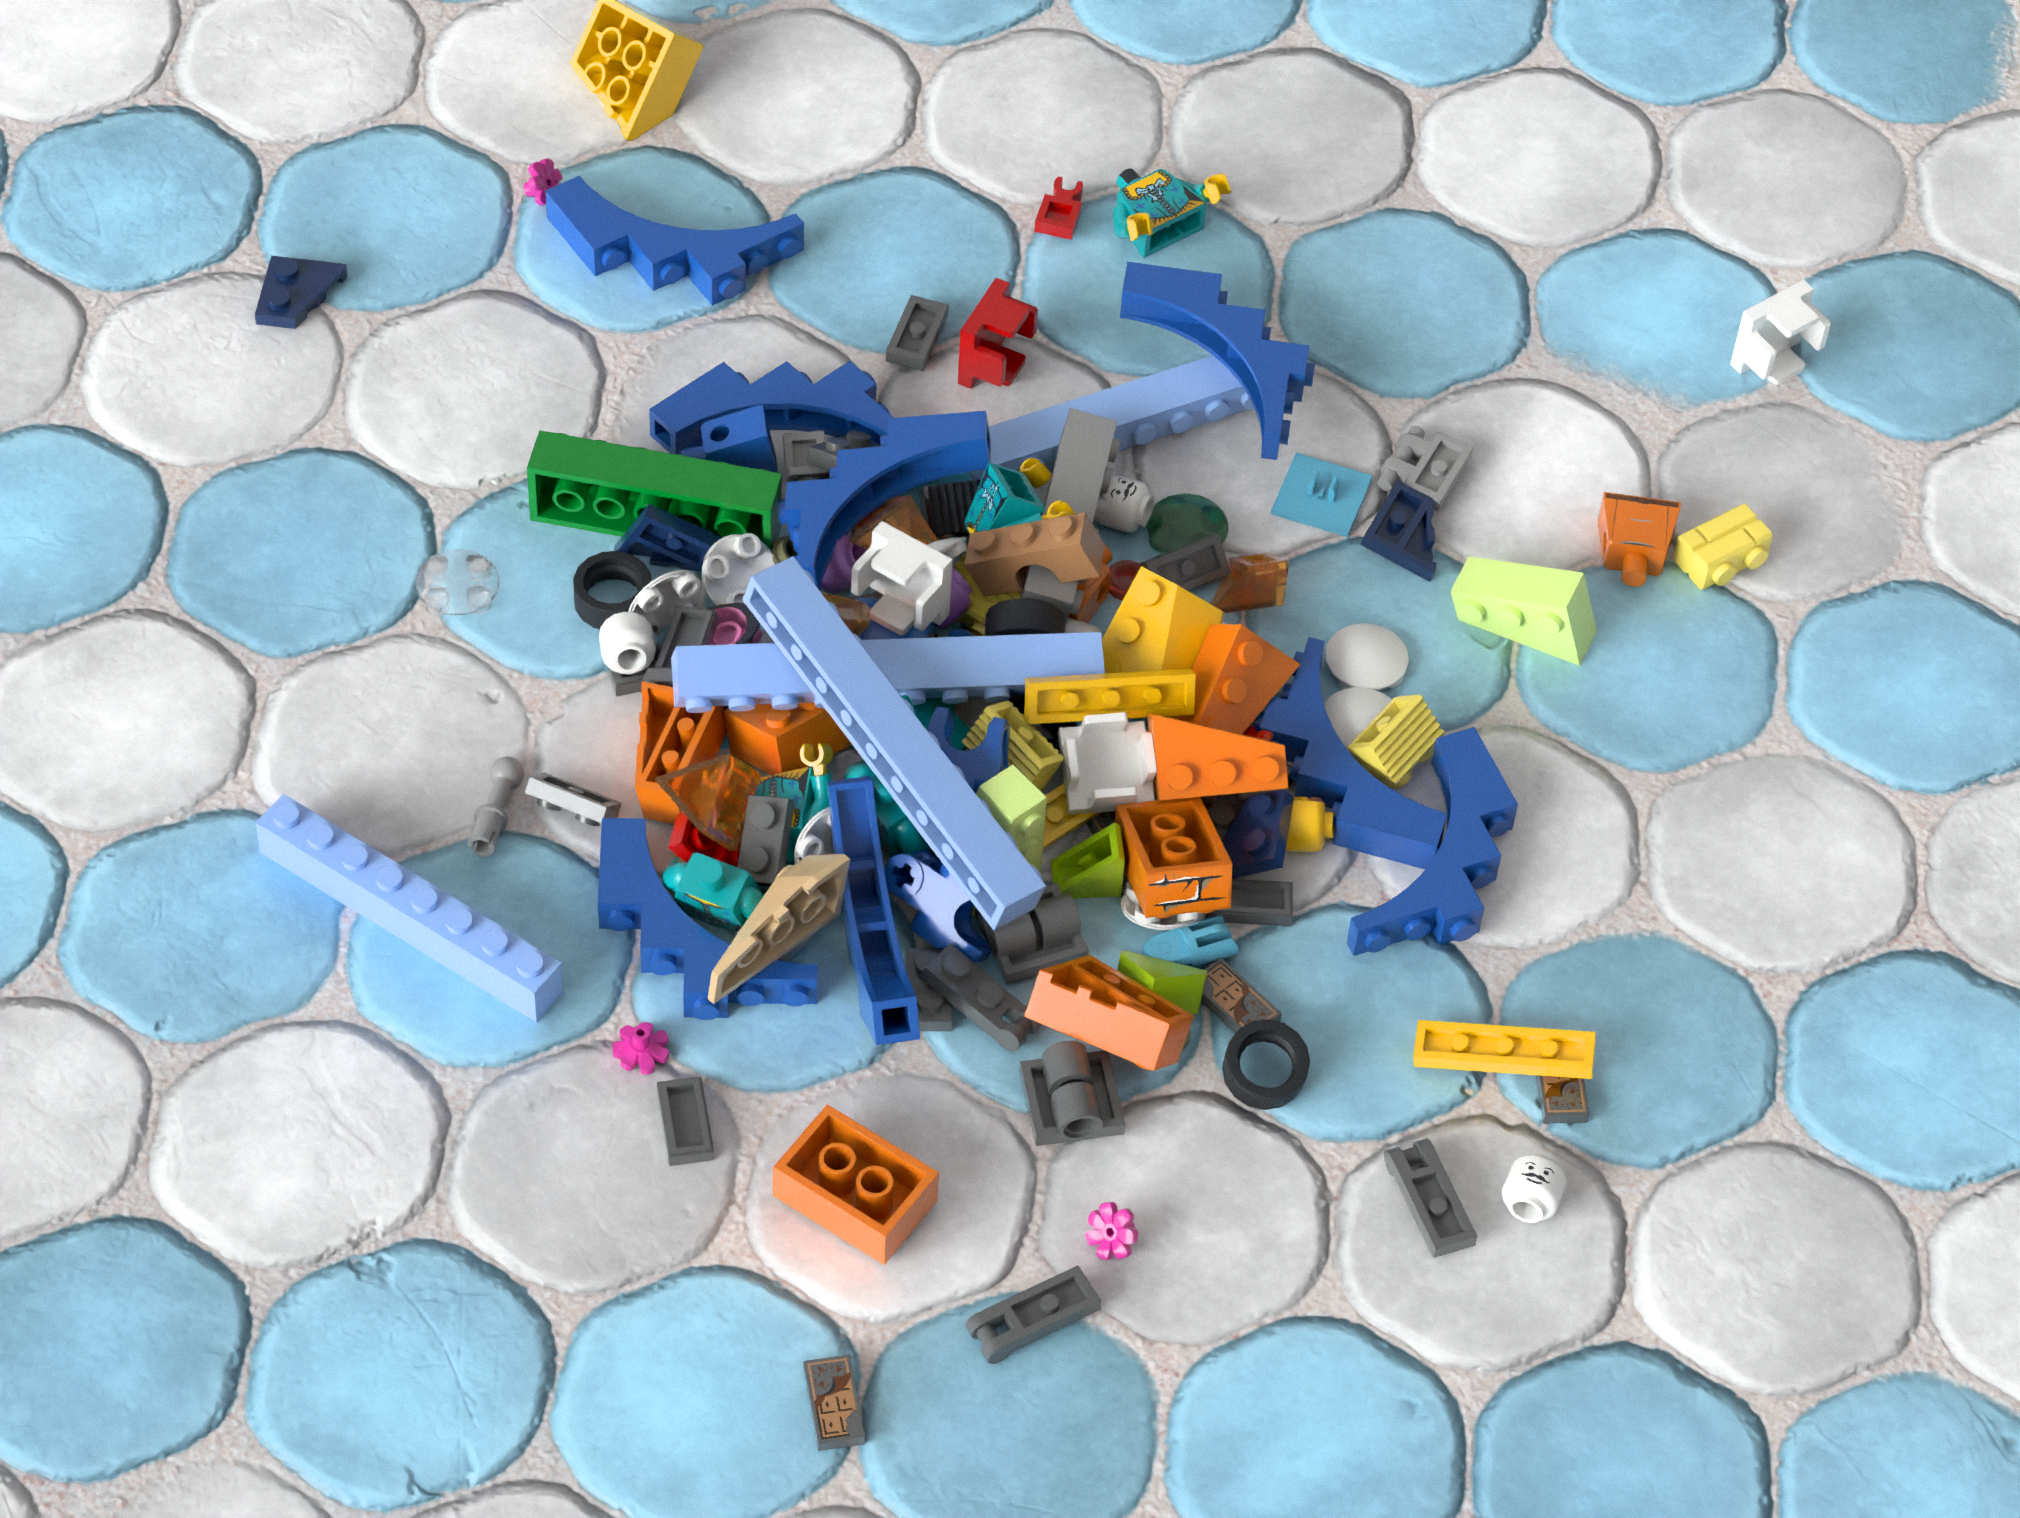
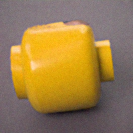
[1286,796,1334,852]

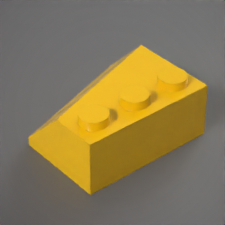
[570,0,704,141]
[1102,566,1224,717]

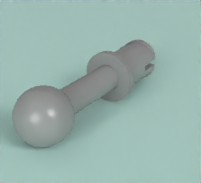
[467,756,524,857]

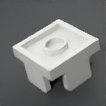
[1730,279,1831,385]
[851,521,953,635]
[1058,712,1157,815]

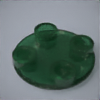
[1147,493,1228,552]

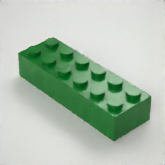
[527,430,782,549]

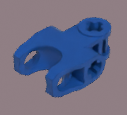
[927,706,1010,794]
[884,850,992,963]

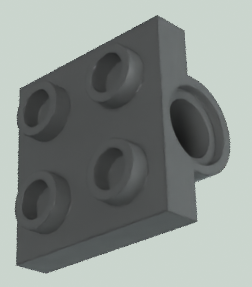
[975,883,1089,985]
[1019,1041,1125,1146]

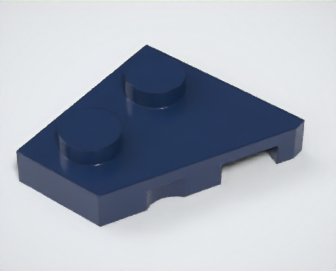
[255,255,348,329]
[1360,480,1437,582]
[614,504,722,572]
[1221,789,1294,879]

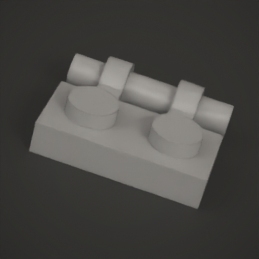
[1377,426,1474,511]

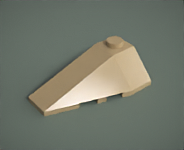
[708,854,850,1004]

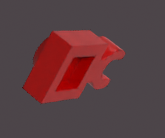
[1034,176,1083,240]

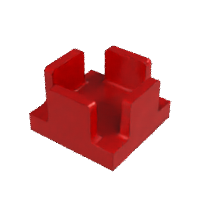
[958,278,1038,389]

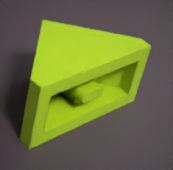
[1050,822,1125,899]
[1117,950,1208,1015]

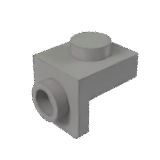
[782,431,829,482]

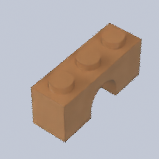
[964,512,1105,597]

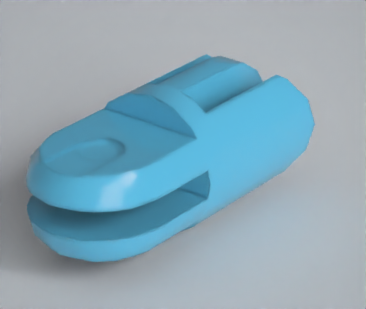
[1142,914,1239,968]

